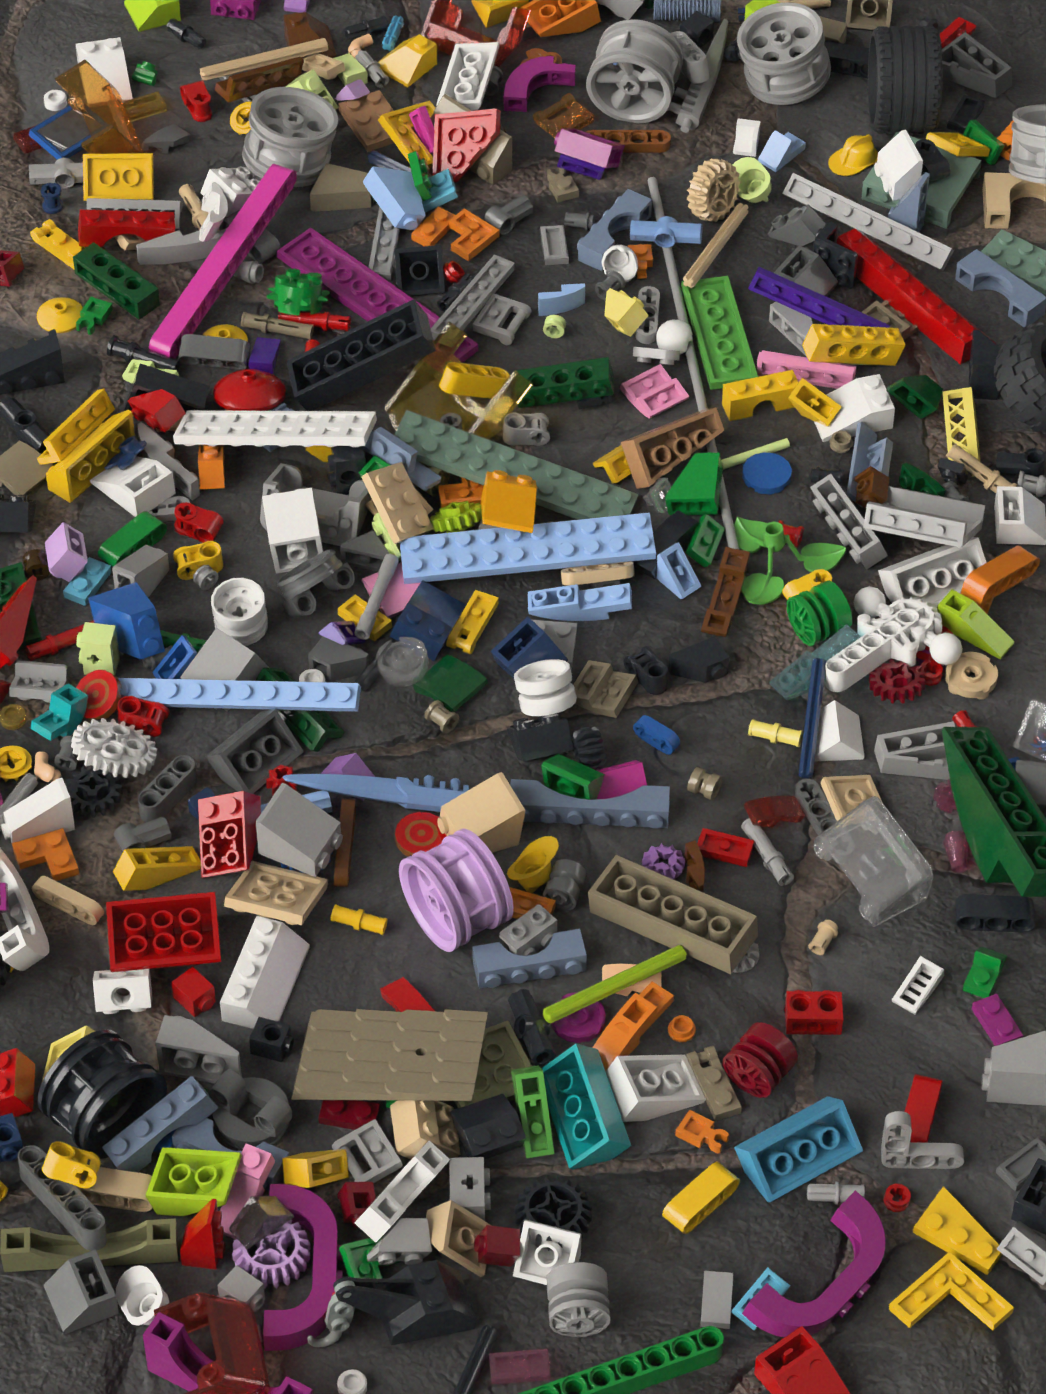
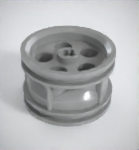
[737,2,831,105]
[242,87,338,187]
[1009,104,1046,184]

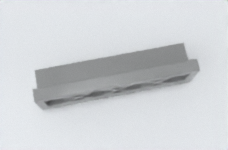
[87,198,183,230]

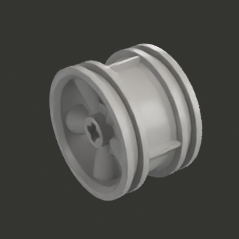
[586,20,684,123]

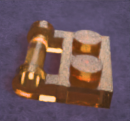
[533,93,594,138]

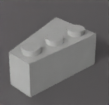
[874,721,955,780]

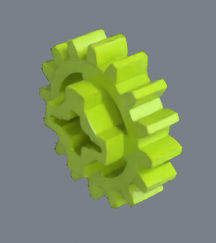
[430,501,482,533]

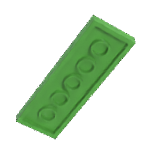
[681,276,758,390]

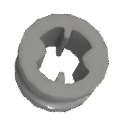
[193,565,219,590]

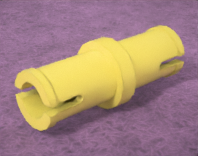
[748,719,803,747]

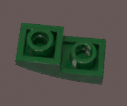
[899,463,945,497]

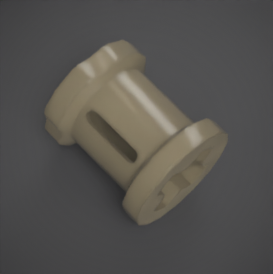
[425,700,459,734]

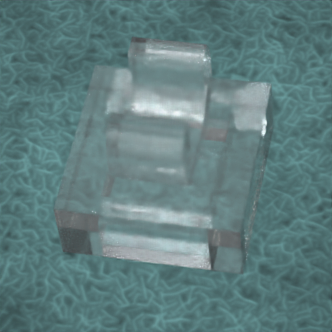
[643,478,671,513]

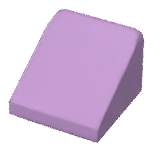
[335,79,370,101]

